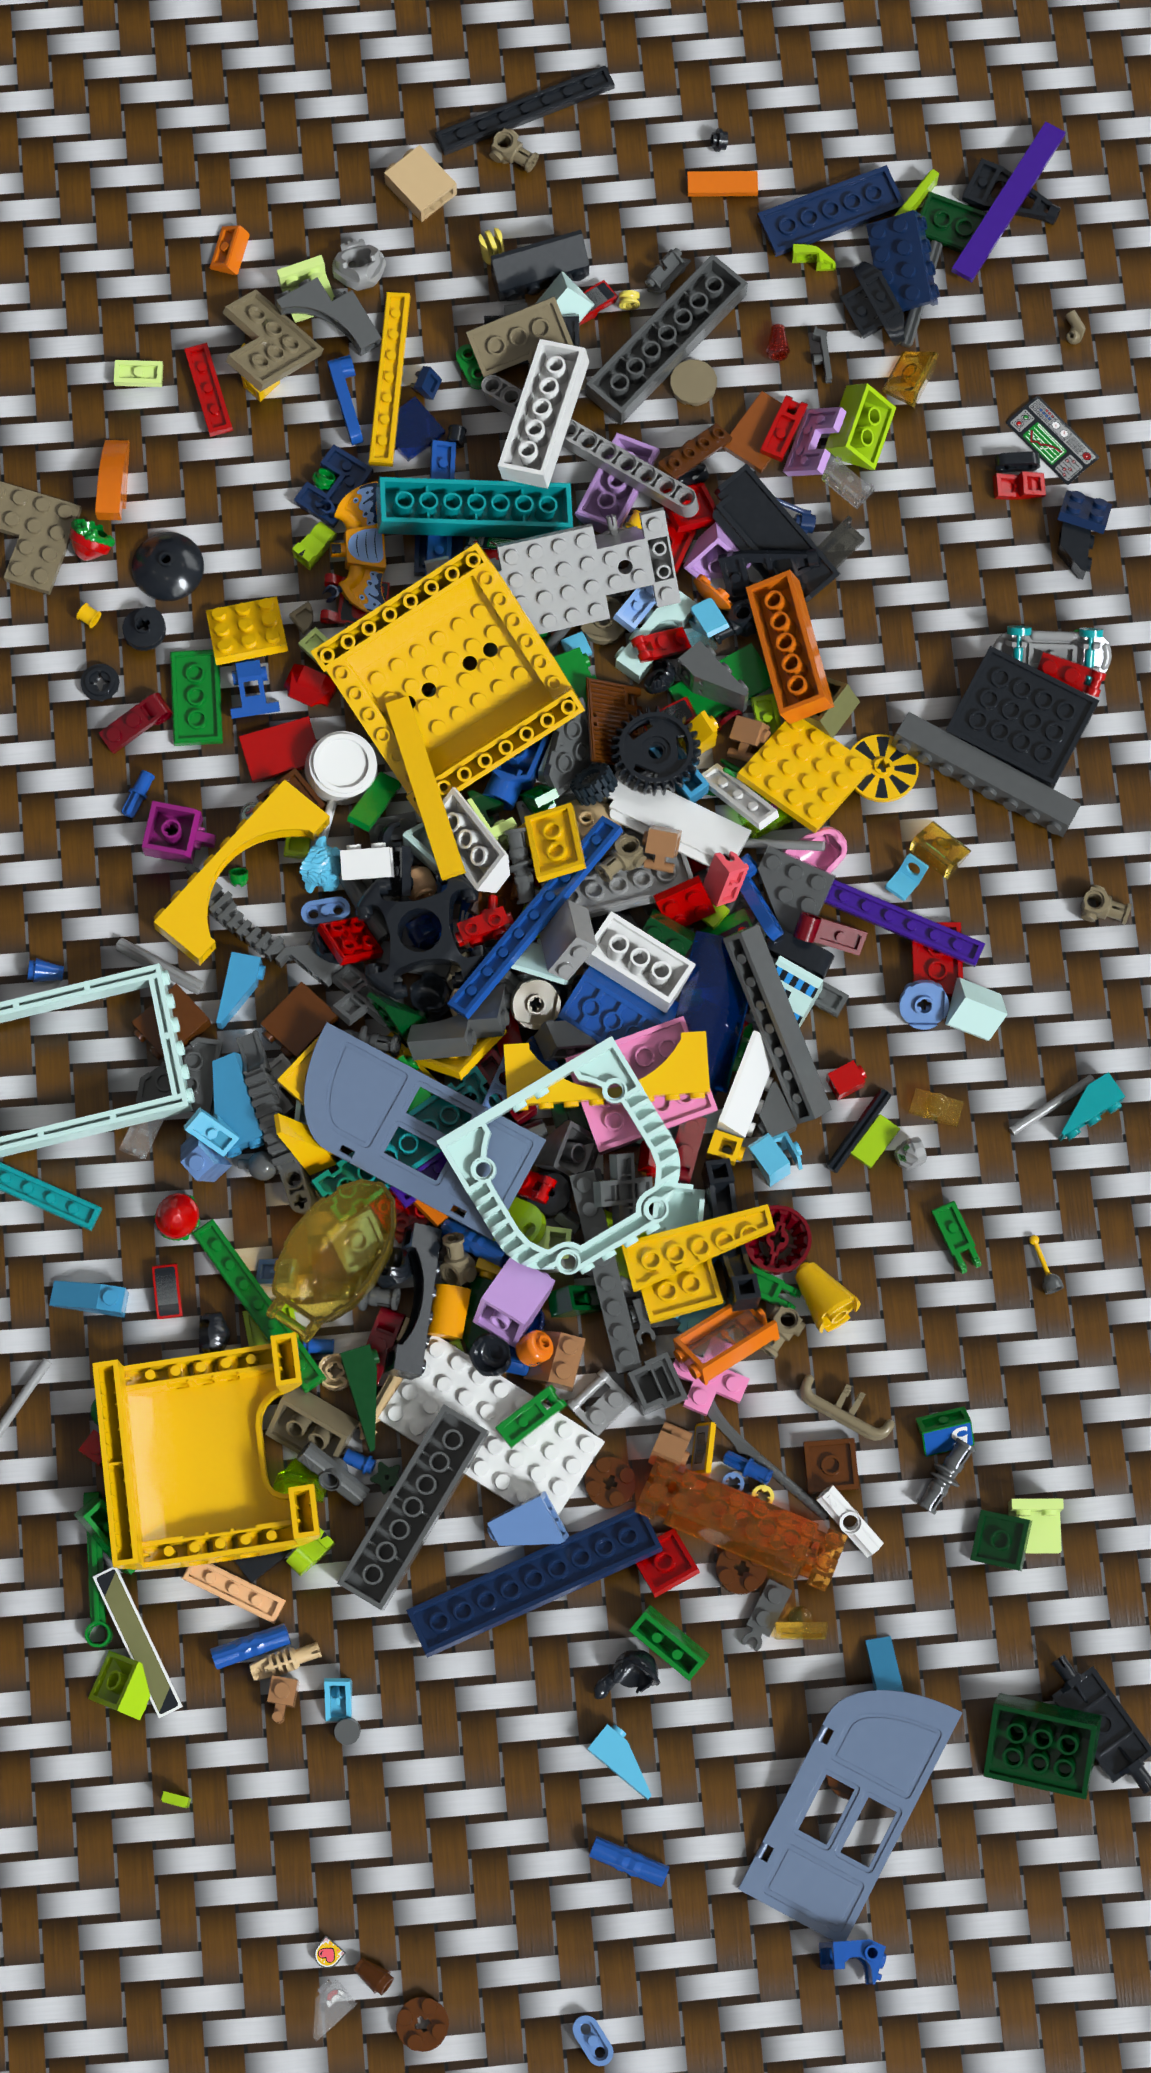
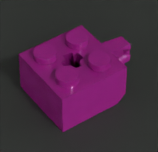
[142,801,216,865]

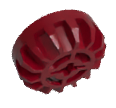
[745,1205,812,1275]

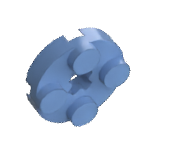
[899,980,949,1030]

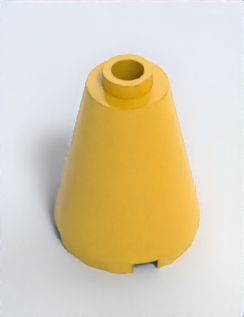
[795,1262,861,1333]

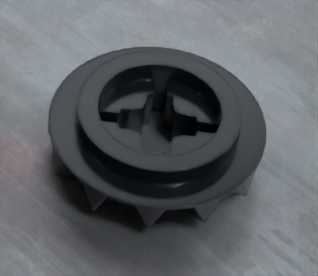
[81,664,120,702]

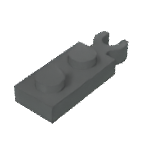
[742,1579,792,1652]

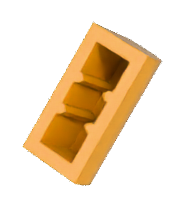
[428,1284,471,1341]

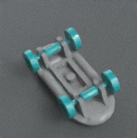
[993,625,1112,688]

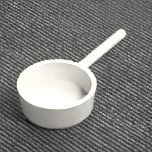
[305,731,378,842]

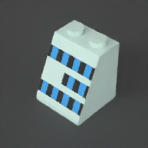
[749,956,823,1027]

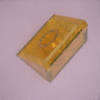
[882,352,939,408]
[909,821,971,880]

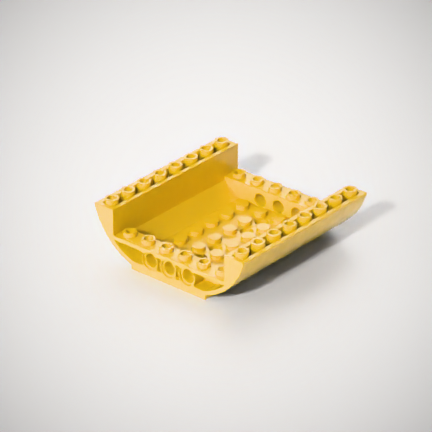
[310,543,585,817]

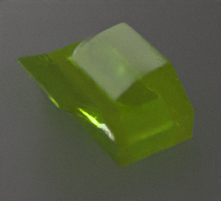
[273,1458,327,1503]

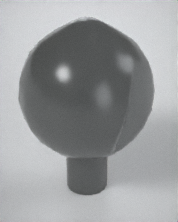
[237,1150,278,1181]

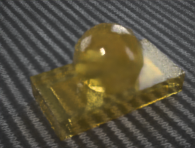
[909,1088,964,1127]
[774,1606,828,1640]

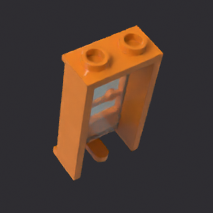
[673,1304,780,1386]

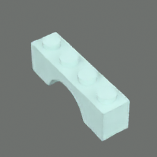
[615,591,697,684]

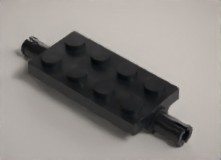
[1050,1655,1151,1794]

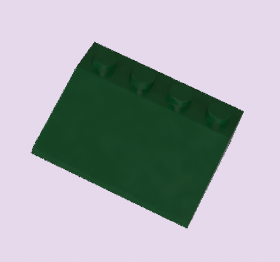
[983,1693,1102,1800]

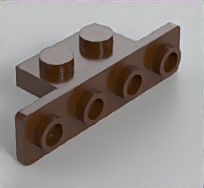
[657,423,732,479]

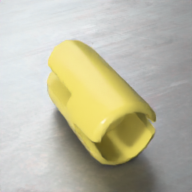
[479,228,505,265]

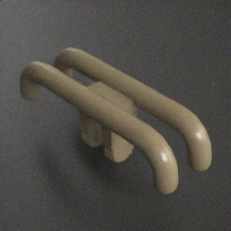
[800,1374,895,1441]

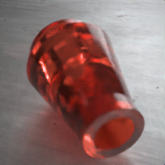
[766,324,790,361]

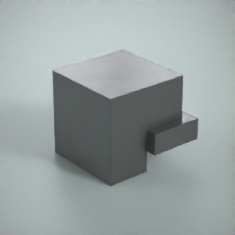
[627,1352,688,1416]

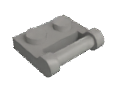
[566,1368,634,1437]

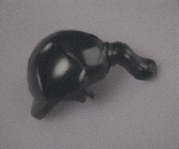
[594,1649,661,1699]

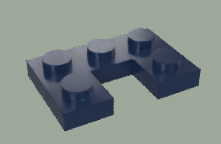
[293,444,374,528]

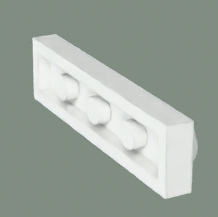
[702,763,779,830]

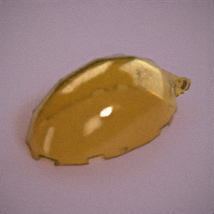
[266,1178,397,1343]

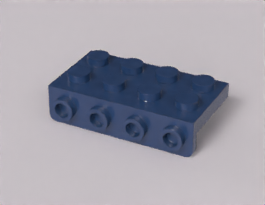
[866,210,940,312]

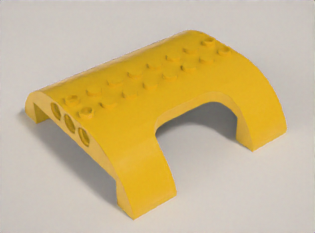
[92,1332,321,1570]

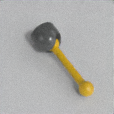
[1029,1235,1064,1295]

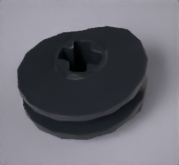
[122,606,166,651]
[526,1171,570,1216]

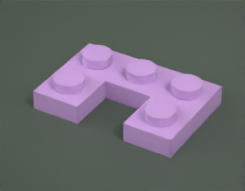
[783,407,846,477]

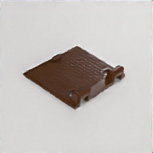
[585,677,645,771]

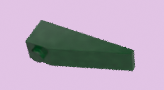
[367,992,428,1047]
[339,1344,380,1452]

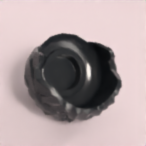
[643,659,676,694]

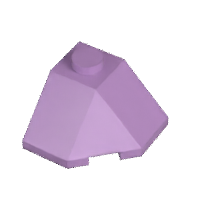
[683,522,752,581]

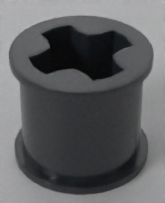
[446,424,467,449]

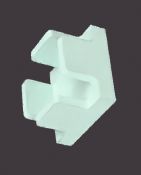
[650,1183,705,1235]

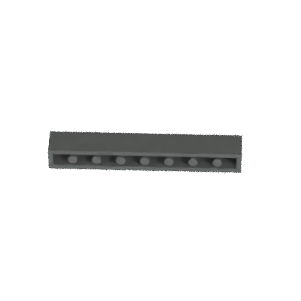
[891,712,1081,837]
[723,924,832,1124]
[569,1170,642,1375]

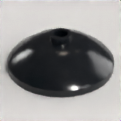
[132,532,204,601]

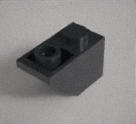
[1057,522,1095,580]

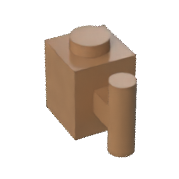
[727,715,771,762]
[642,825,682,873]
[648,1421,693,1474]
[267,1675,300,1724]

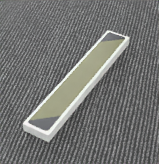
[93,1567,183,1718]

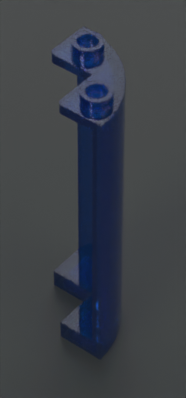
[675,931,748,1095]

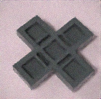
[332,964,403,1028]
[593,1153,653,1226]

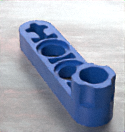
[327,355,364,445]
[740,853,784,941]

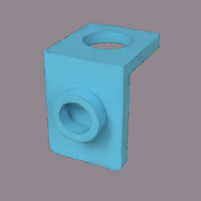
[885,853,929,901]
[772,1131,803,1170]

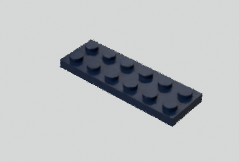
[757,165,904,257]

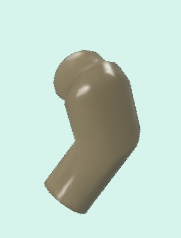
[1065,310,1086,345]

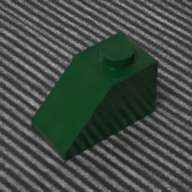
[548,1285,602,1318]

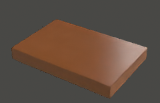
[722,391,796,473]

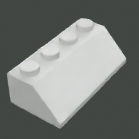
[443,787,510,893]
[584,911,696,1013]
[716,1030,774,1143]

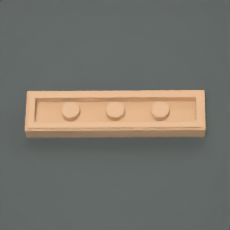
[182,1564,286,1624]

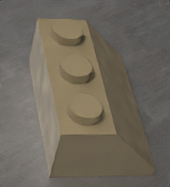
[265,1386,360,1458]

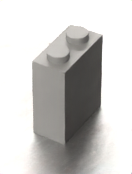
[539,900,597,981]

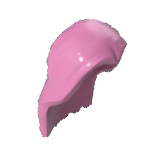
[782,827,847,873]

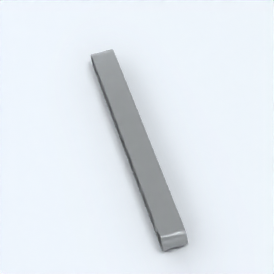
[481,375,699,518]

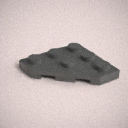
[543,697,601,795]
[758,846,836,934]
[136,1037,223,1115]

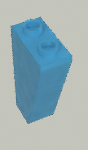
[212,1052,264,1158]

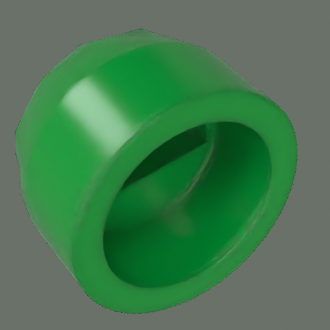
[229,867,248,887]

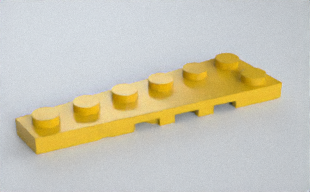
[621,1204,775,1292]

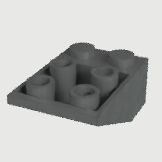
[677,641,749,712]

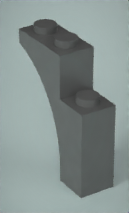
[276,277,382,356]
[407,984,512,1060]

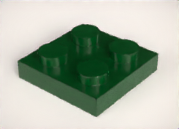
[970,1510,1032,1572]

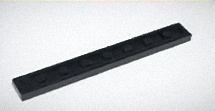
[435,66,615,156]

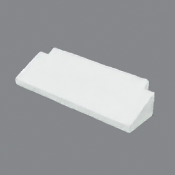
[602,770,751,867]

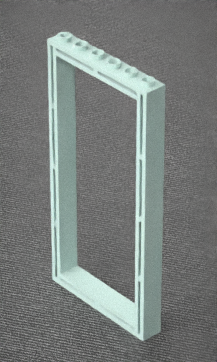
[0,963,195,1158]

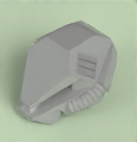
[332,239,386,291]

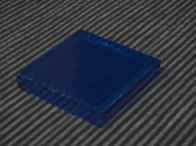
[395,397,445,462]

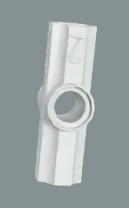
[816,1484,884,1558]

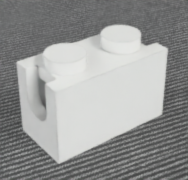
[340,843,395,881]

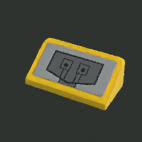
[690,1422,716,1476]

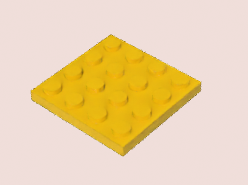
[736,719,872,834]

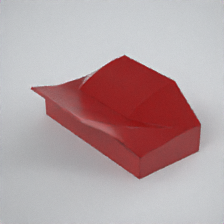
[284,664,337,707]

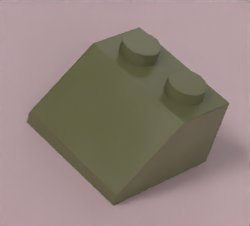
[804,677,860,738]

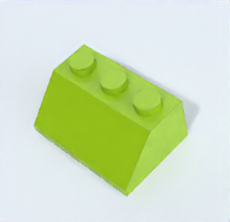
[825,383,896,470]

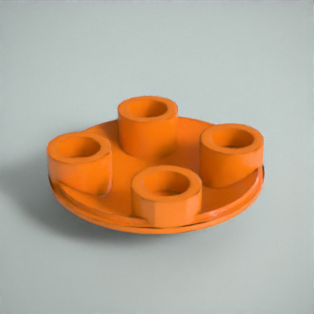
[693,574,733,611]

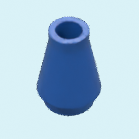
[27,958,64,983]

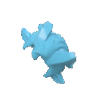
[299,836,341,893]

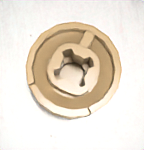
[318,1353,349,1391]

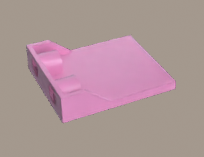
[565,1016,718,1155]

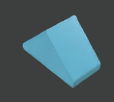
[747,1133,791,1187]
[324,1678,352,1721]

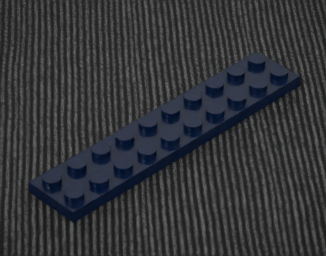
[406,1504,663,1658]

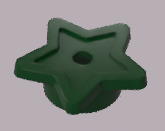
[370,1462,400,1495]

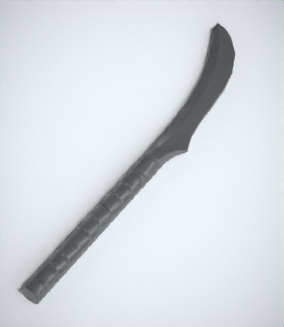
[707,1400,829,1521]

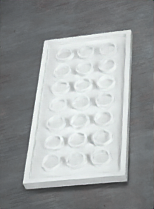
[378,1336,605,1516]

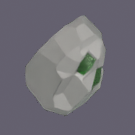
[894,1137,927,1170]

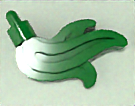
[732,1023,754,1072]

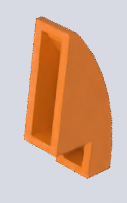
[95,440,130,520]

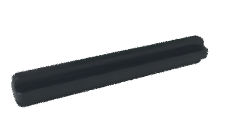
[826,1088,891,1173]

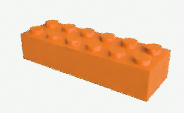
[746,570,834,724]

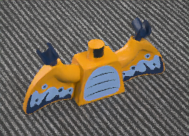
[317,481,386,613]

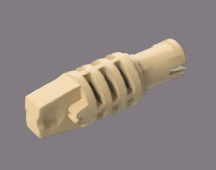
[249,1641,322,1681]

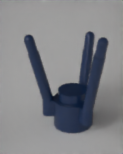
[776,497,816,534]

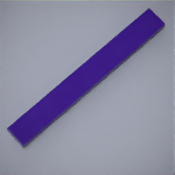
[951,121,1066,283]
[825,880,985,967]

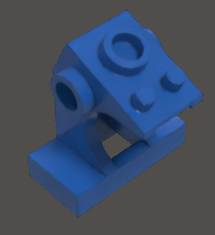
[230,658,280,719]
[819,1939,886,1985]

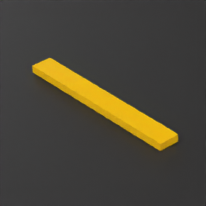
[369,292,411,467]
[385,696,466,881]

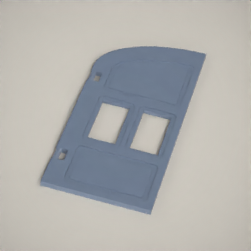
[304,1022,546,1240]
[738,1690,962,1942]

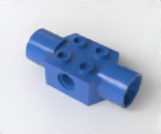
[482,735,550,811]

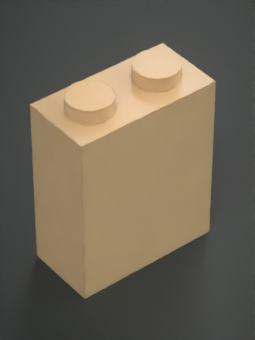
[384,145,457,222]

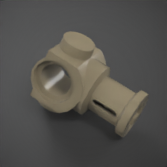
[489,128,539,173]
[595,833,647,882]
[1080,885,1132,925]
[440,1232,477,1286]
[760,1305,806,1359]

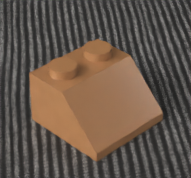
[523,1330,586,1392]

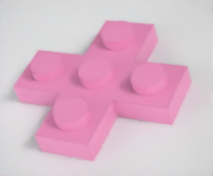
[673,1337,750,1416]

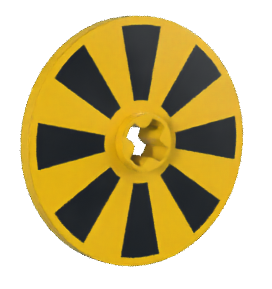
[851,734,919,803]

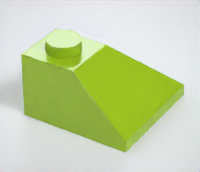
[88,1650,150,1720]

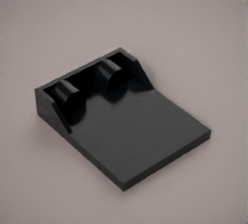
[945,646,1100,789]

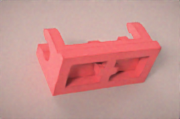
[703,851,749,907]

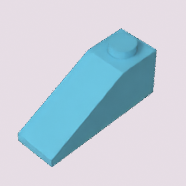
[587,1724,652,1800]

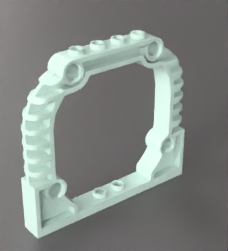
[437,1036,680,1275]

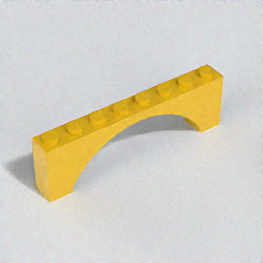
[154,779,330,966]
[504,1031,710,1111]

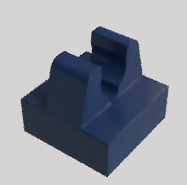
[410,366,442,400]

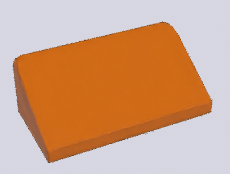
[209,225,250,275]

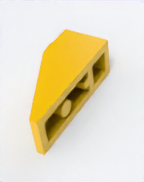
[274,1113,337,1175]

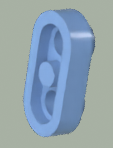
[301,896,350,927]
[572,2015,613,2066]

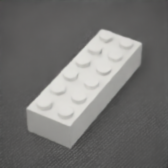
[498,339,589,489]

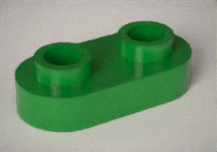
[456,344,489,390]

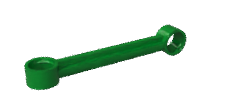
[83,1491,113,1648]

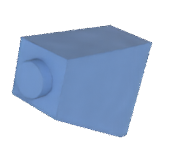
[180,1135,232,1182]
[487,1491,569,1546]

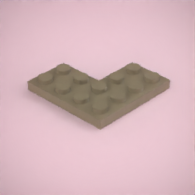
[223,290,324,392]
[466,296,588,390]
[0,481,82,595]

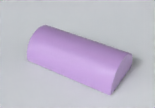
[575,433,660,534]

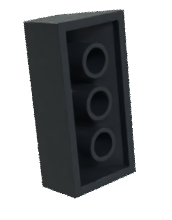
[491,230,589,302]

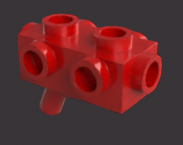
[454,895,514,949]

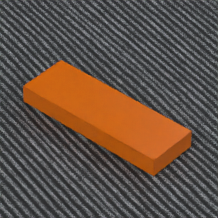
[687,171,758,197]

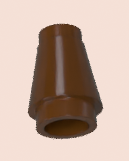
[354,1958,394,1995]

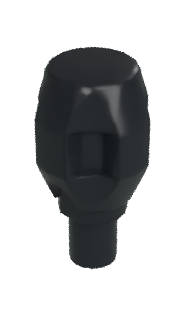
[676,463,709,486]

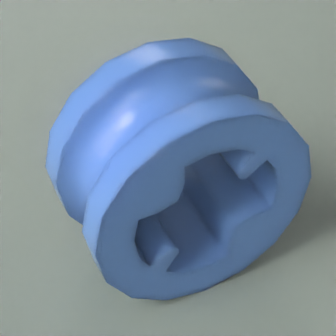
[721,1472,744,1497]

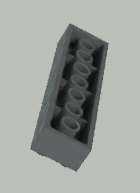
[586,254,748,425]
[337,1404,490,1610]

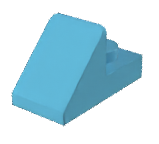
[688,598,729,638]
[184,1107,239,1157]

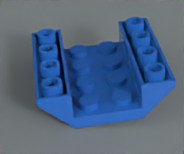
[556,966,684,1046]

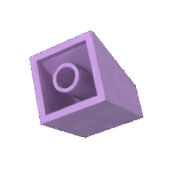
[473,1258,555,1348]

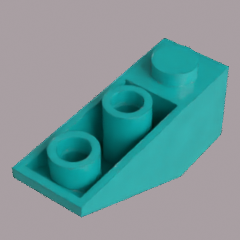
[1058,1072,1125,1141]

